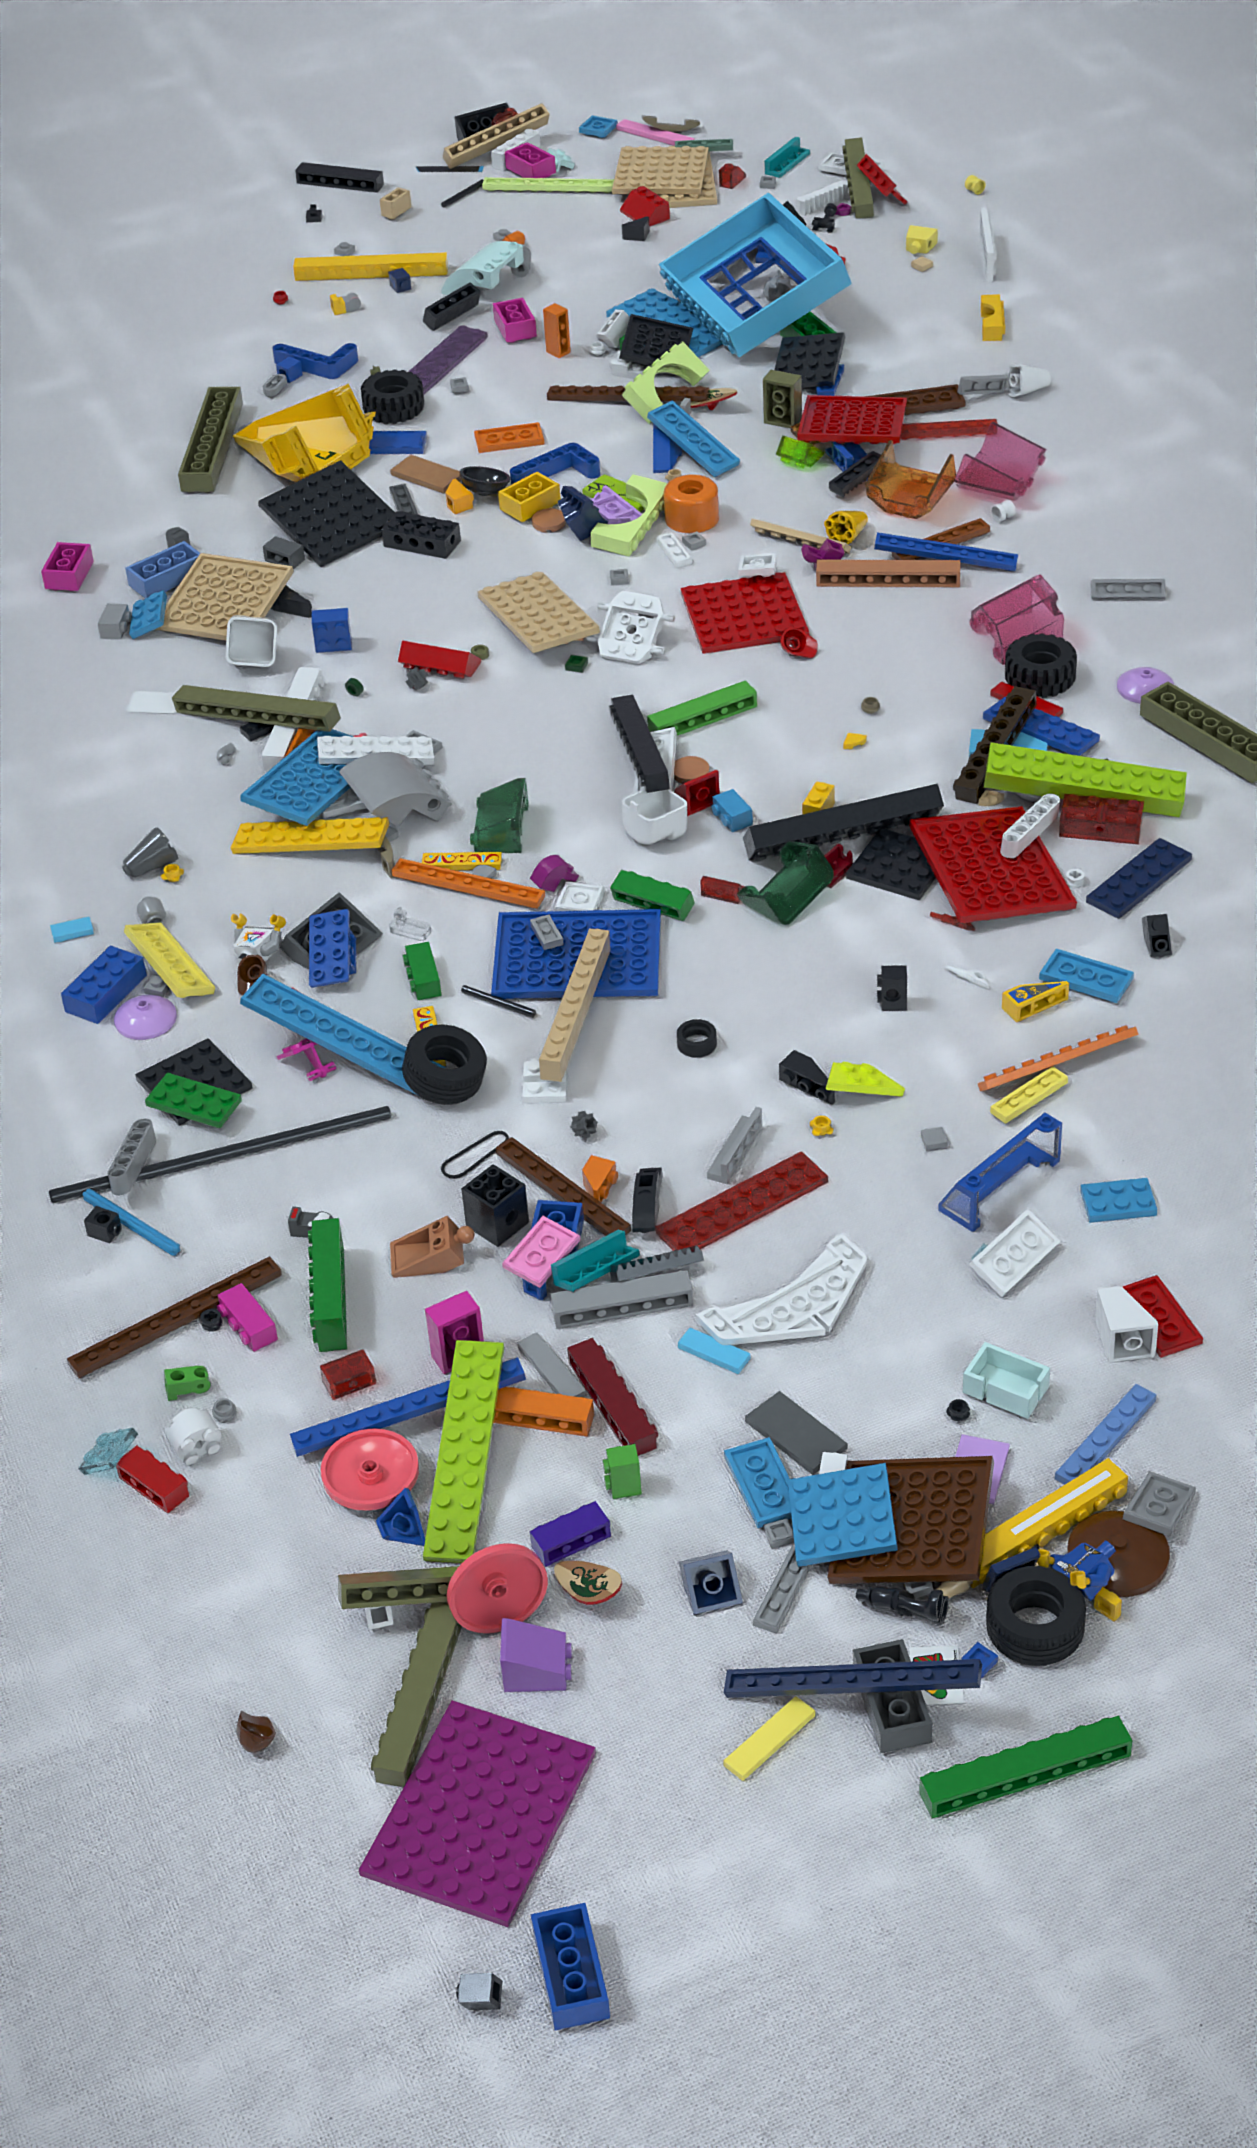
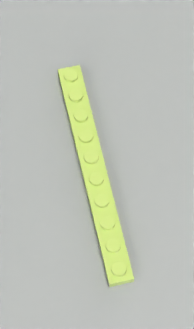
[482,177,614,193]

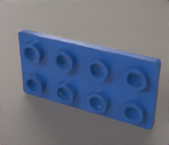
[825,441,884,482]
[309,909,356,988]

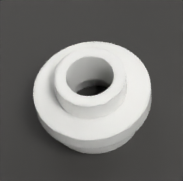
[590,341,606,356]

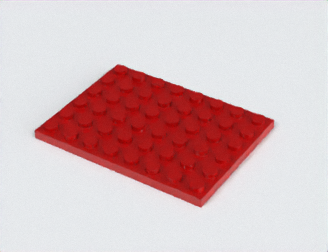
[909,806,1077,923]

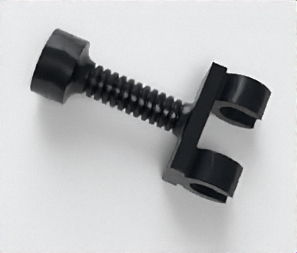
[812,203,837,232]

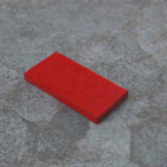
[1123,1275,1203,1358]

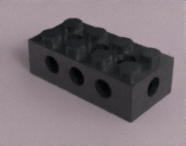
[382,511,461,559]

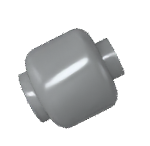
[137,896,166,924]

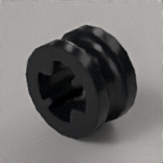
[200,1309,222,1332]

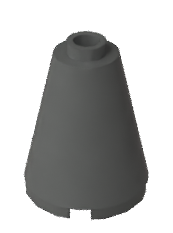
[122,827,179,877]

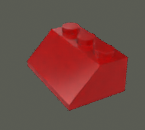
[620,186,670,227]

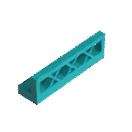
[764,137,810,178]
[551,1229,640,1292]

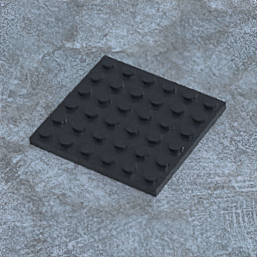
[258,460,396,567]

